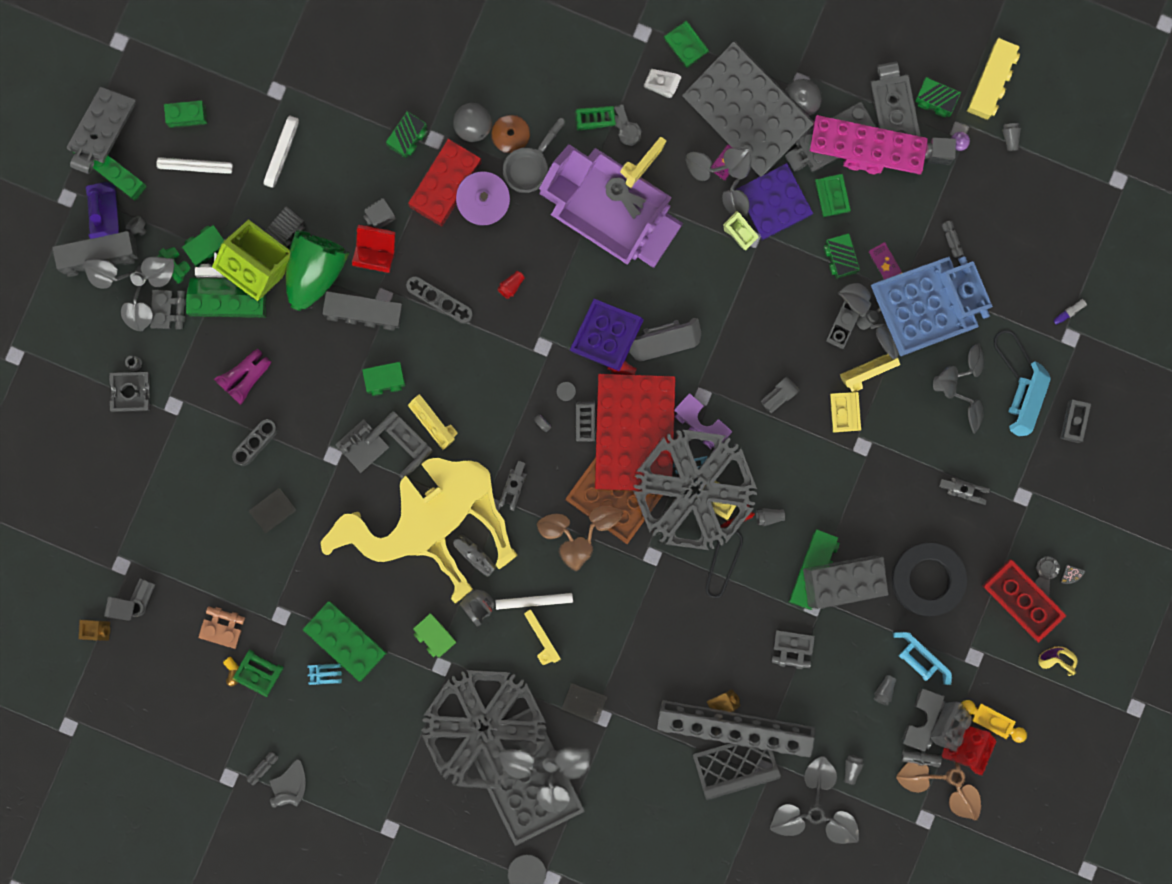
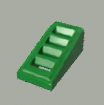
[575,106,616,130]

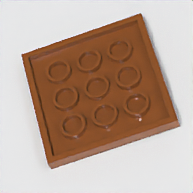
[565,457,663,544]

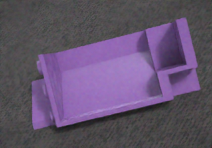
[539,144,683,268]

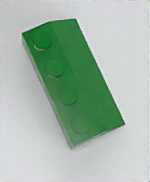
[186,278,266,317]

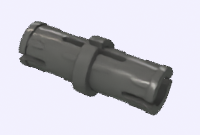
[901,749,942,767]

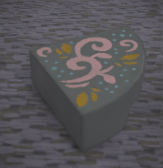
[1060,565,1085,584]

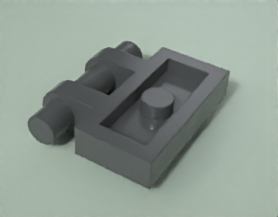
[150,290,186,330]
[771,630,815,669]

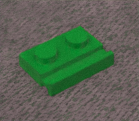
[664,21,709,68]
[815,174,851,217]

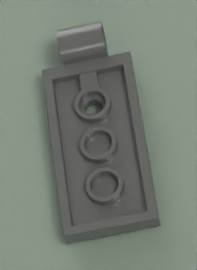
[870,61,921,137]
[67,87,136,174]
[785,102,876,172]

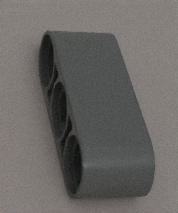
[232,419,278,466]

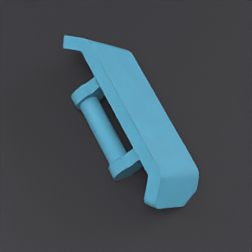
[1008,361,1051,436]
[893,632,952,685]

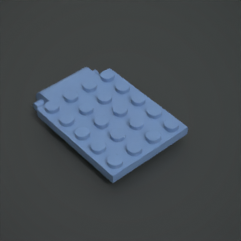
[871,256,993,357]

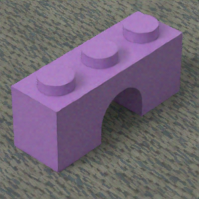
[674,393,732,449]

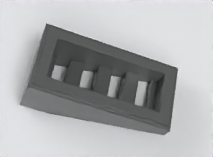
[576,401,595,441]

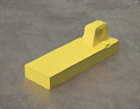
[620,137,666,188]
[840,354,900,393]
[408,394,458,450]
[524,609,561,665]

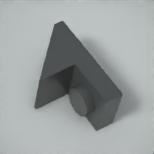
[104,597,134,621]

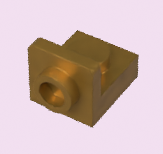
[79,620,110,641]
[707,689,741,712]

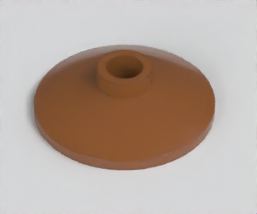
[492,115,530,153]

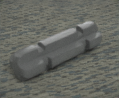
[942,221,963,258]
[247,752,278,785]

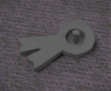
[605,104,642,146]
[605,178,646,219]
[1034,556,1060,597]

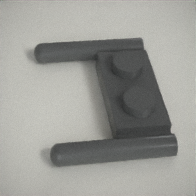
[364,411,433,479]

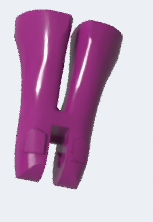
[214,349,272,405]

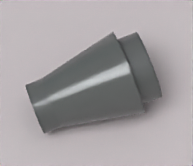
[1002,123,1021,151]
[756,508,785,527]
[874,675,896,705]
[844,754,864,785]

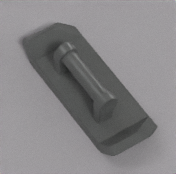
[629,318,701,361]

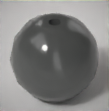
[784,79,822,117]
[453,102,492,142]

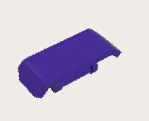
[86,182,119,239]

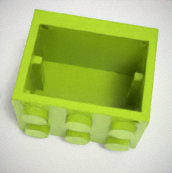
[212,220,290,301]

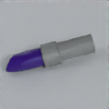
[1054,299,1087,324]

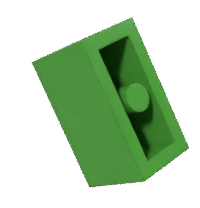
[413,613,457,658]

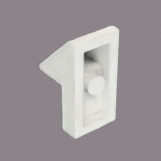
[644,69,681,98]
[195,253,226,278]

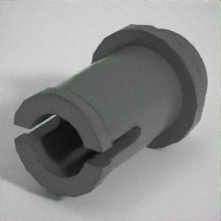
[125,356,142,371]

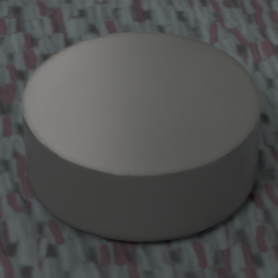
[557,382,576,401]

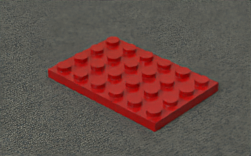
[595,374,675,491]

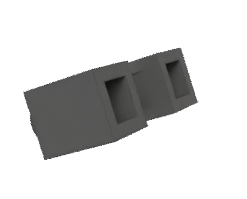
[901,688,946,751]

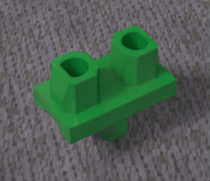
[157,247,190,284]

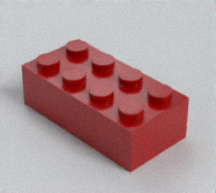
[408,139,482,226]
[982,559,1066,643]

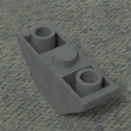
[826,300,860,349]

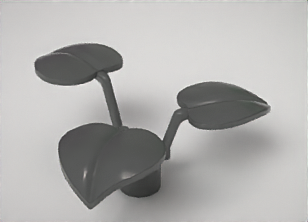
[686,148,751,219]
[84,256,174,331]
[838,283,899,360]
[933,343,984,433]
[499,749,589,813]
[770,756,859,844]

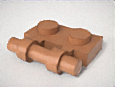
[198,606,245,649]

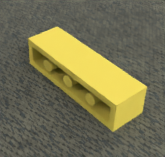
[967,38,1020,120]

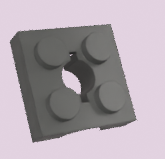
[109,372,150,412]

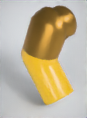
[223,657,239,687]

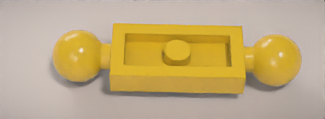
[961,700,1027,743]

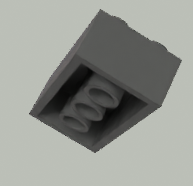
[52,231,139,277]
[803,555,888,609]

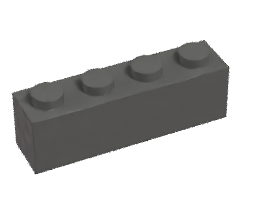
[322,291,403,331]

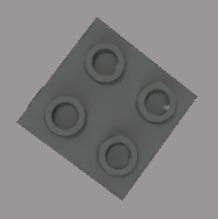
[335,419,389,473]

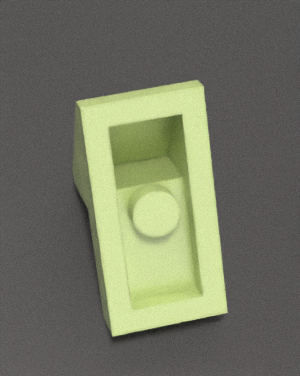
[723,211,759,250]

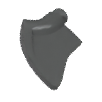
[270,760,306,808]

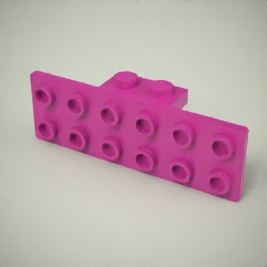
[810,115,928,174]

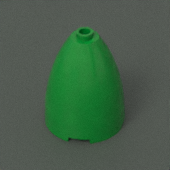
[286,230,349,311]

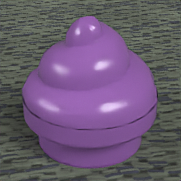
[951,132,970,151]

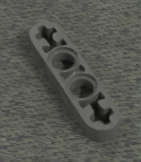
[406,277,473,324]

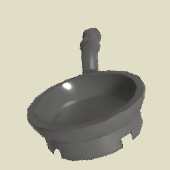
[503,117,565,193]

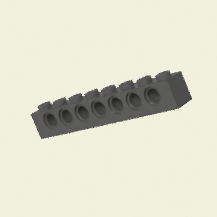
[657,700,816,757]

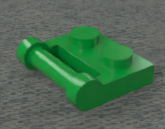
[233,650,284,697]

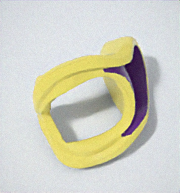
[1038,647,1078,676]

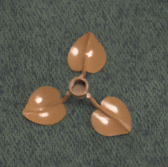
[536,506,623,571]
[896,762,981,820]

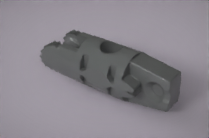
[498,461,527,511]
[939,478,990,505]
[453,534,496,577]

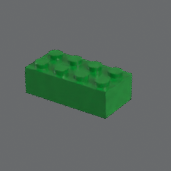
[303,601,387,682]

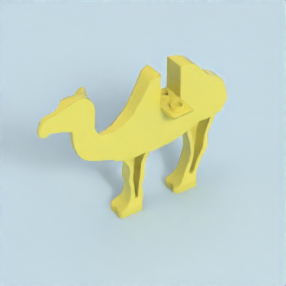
[321,458,518,603]

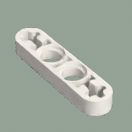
[264,116,299,188]

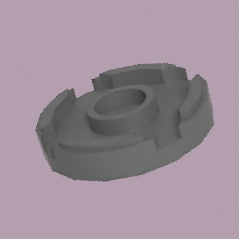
[508,854,546,884]

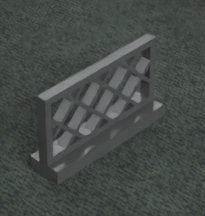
[693,743,781,800]

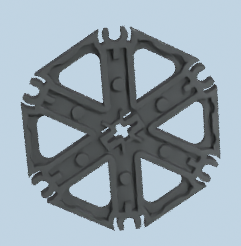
[633,429,757,550]
[422,670,546,789]

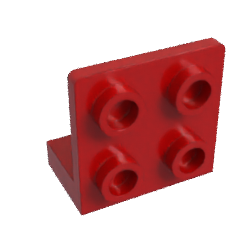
[352,225,396,273]
[941,727,997,776]

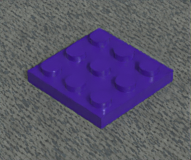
[736,164,813,240]
[570,299,644,371]

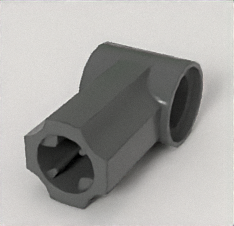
[760,376,800,414]
[130,578,155,617]

